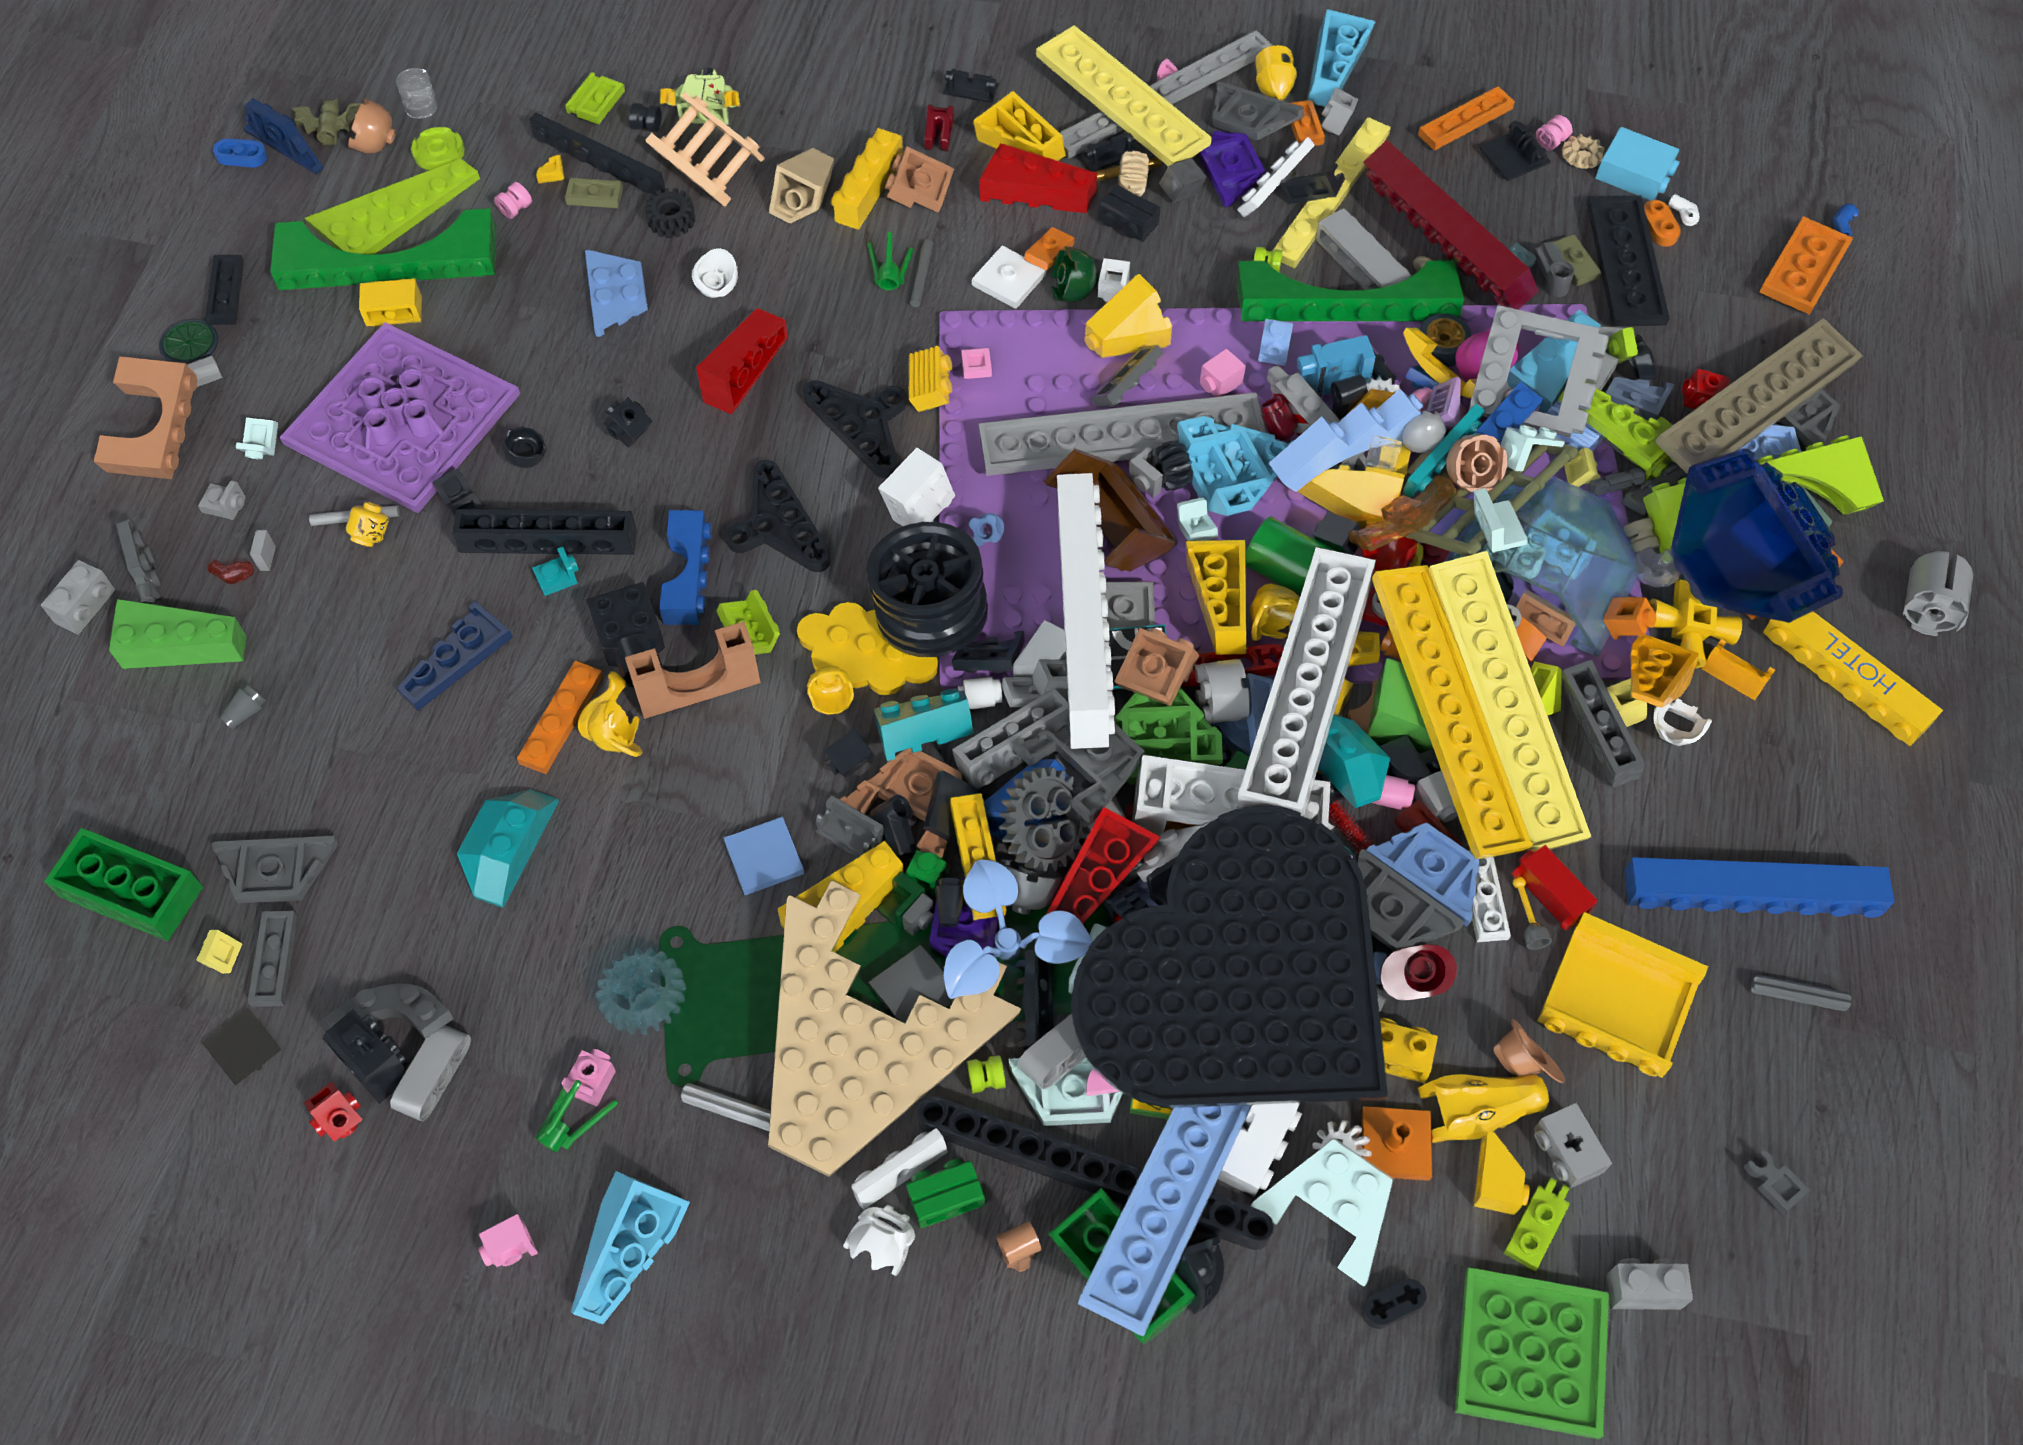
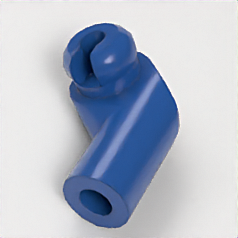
[1832,204,1859,237]

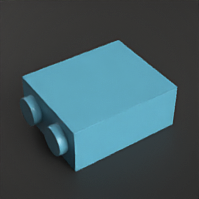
[1595,127,1680,200]

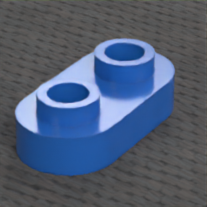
[213,138,268,167]

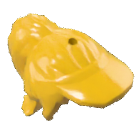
[1249,583,1300,641]
[578,671,642,757]

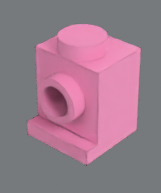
[561,1049,616,1107]
[478,1214,538,1267]

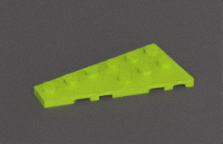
[305,159,480,255]

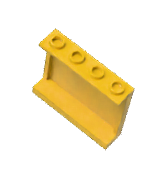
[1537,912,1708,1078]

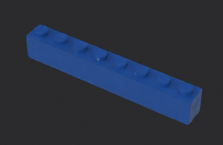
[1624,857,1895,918]

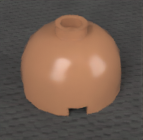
[349,98,396,154]
[1446,433,1508,492]

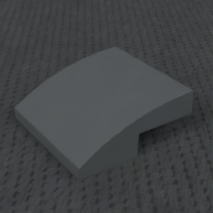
[868,945,955,1023]

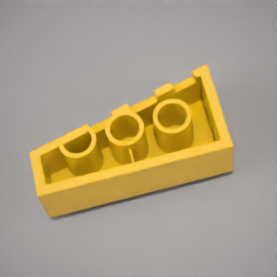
[1186,540,1246,655]

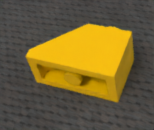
[1474,1131,1529,1215]

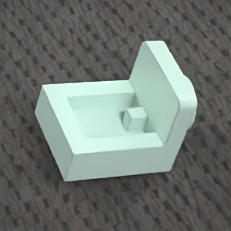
[236,418,278,459]
[1177,497,1218,541]

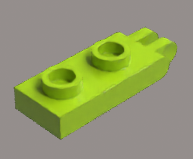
[1504,1177,1570,1272]

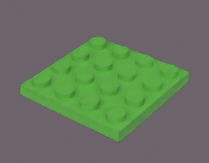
[1455,1267,1609,1439]

